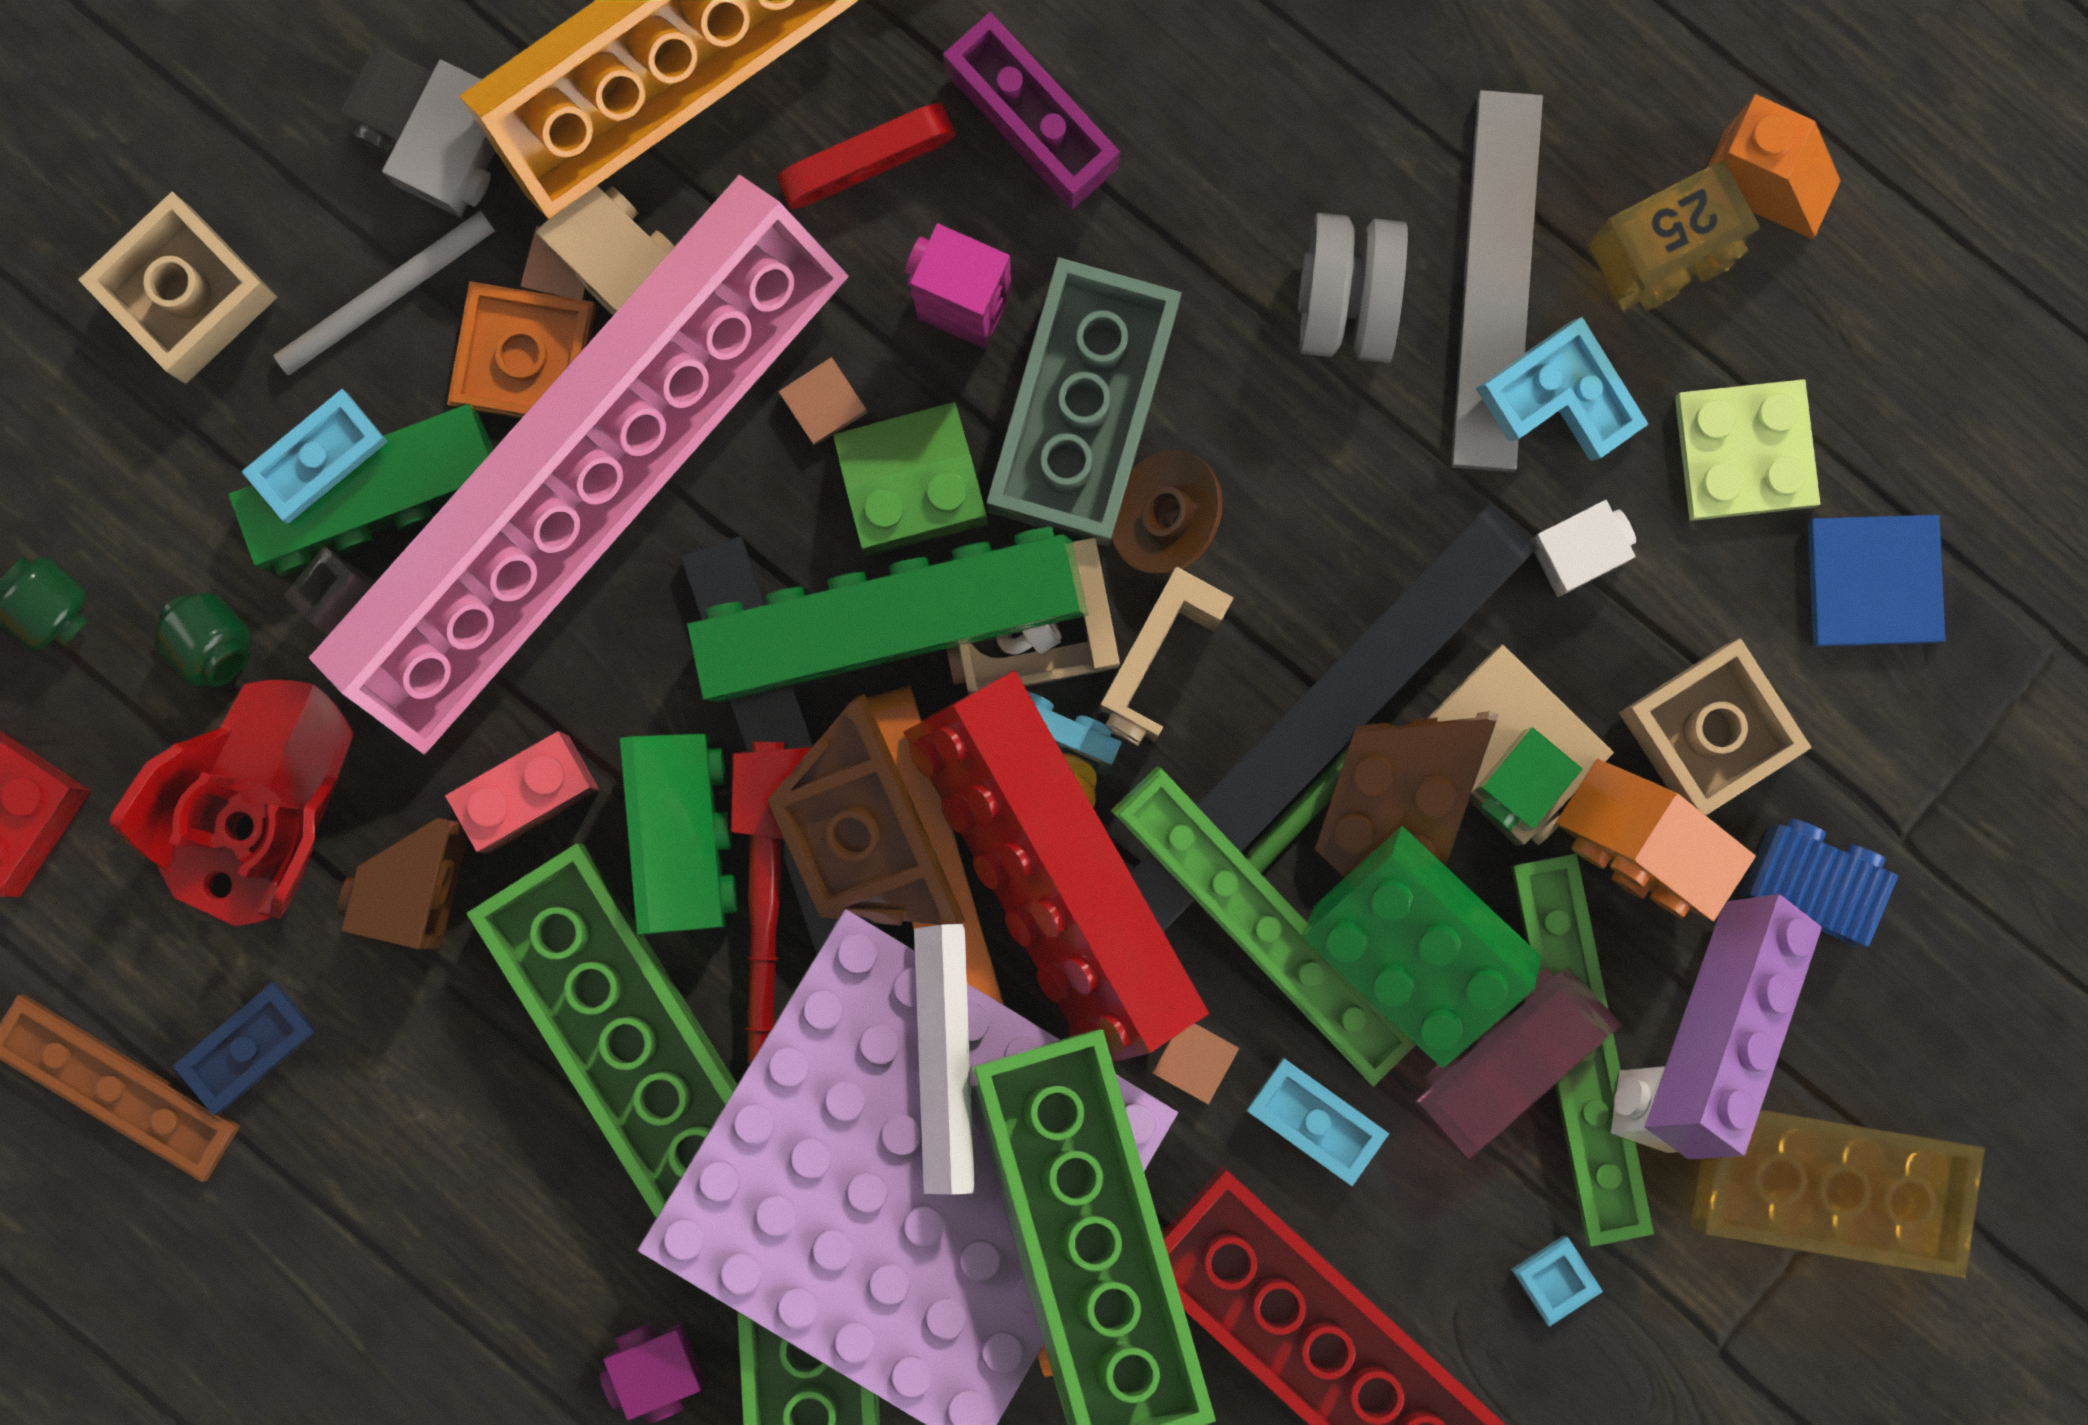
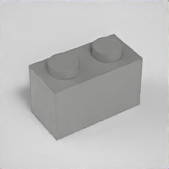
[382,59,496,218]

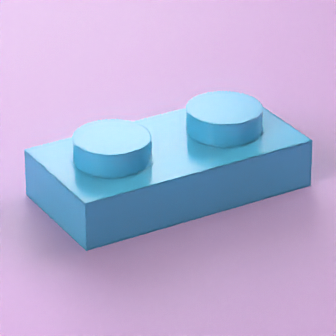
[242,389,388,524]
[1027,691,1122,777]
[1246,1057,1389,1186]

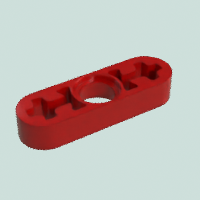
[776,103,956,209]

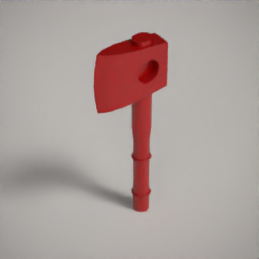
[729,741,812,1064]

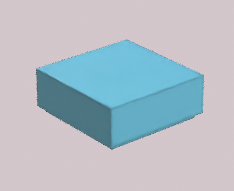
[1511,1235,1603,1326]

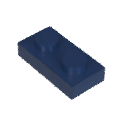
[173,982,318,1116]

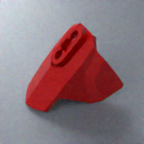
[110,680,354,926]

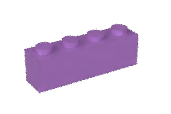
[1644,894,1822,1159]

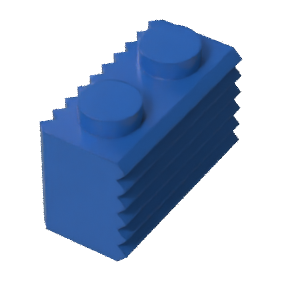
[1739,818,1898,947]

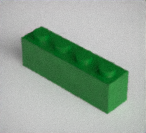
[228,404,493,577]

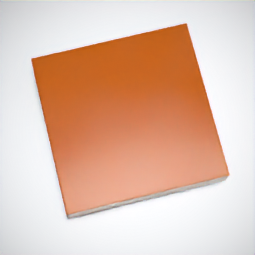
[447,281,597,420]

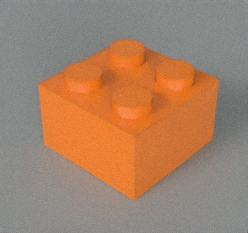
[1556,758,1756,922]

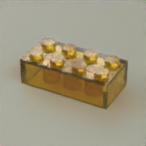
[1691,1109,1985,1278]

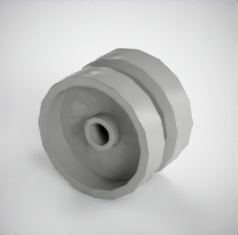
[1298,212,1408,363]

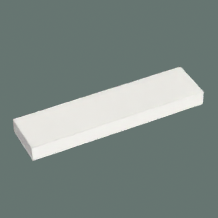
[914,924,975,1195]

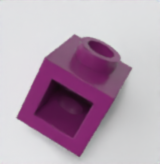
[600,1323,707,1424]

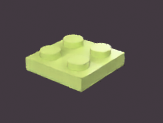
[1675,379,1821,521]

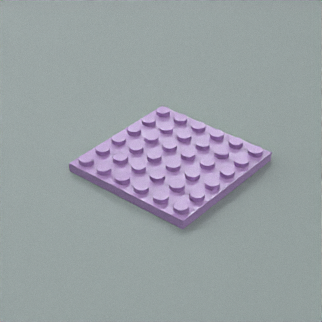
[637,909,1178,1425]

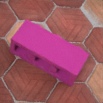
[905,223,1012,349]

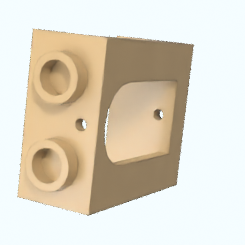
[947,538,1120,694]
[1099,567,1234,746]

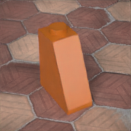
[1698,94,1841,239]

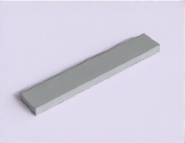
[1451,90,1543,472]

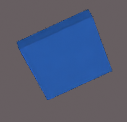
[1808,515,1945,647]

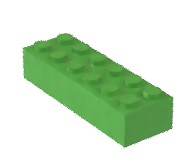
[467,843,737,1218]
[970,1029,1216,1425]

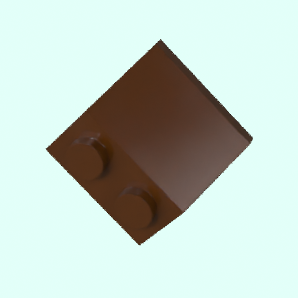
[337,818,469,949]

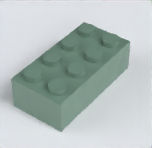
[987,257,1182,547]

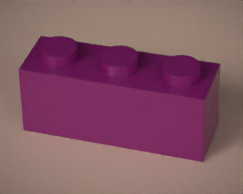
[943,12,1120,210]

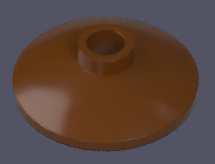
[1112,450,1222,575]

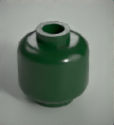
[0,556,88,651]
[154,592,251,687]

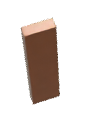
[0,995,241,1182]

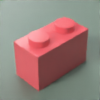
[445,731,600,854]

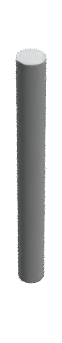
[273,210,495,376]

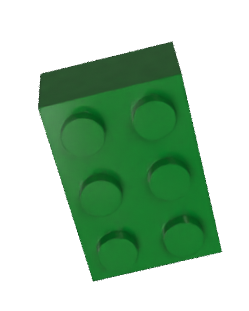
[1302,826,1542,1069]

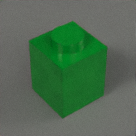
[1474,727,1583,832]

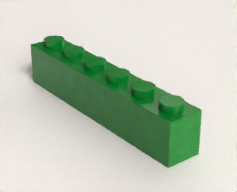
[687,527,1089,702]

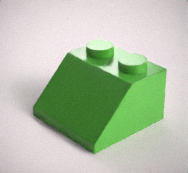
[833,402,988,557]

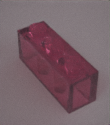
[1417,967,1622,1159]

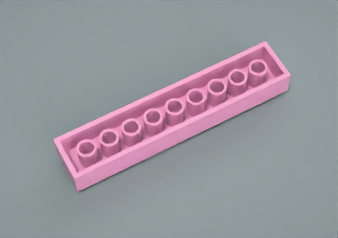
[309,174,849,755]

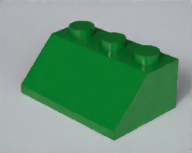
[620,734,738,934]

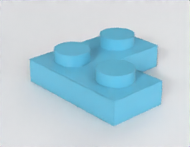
[1475,317,1648,461]

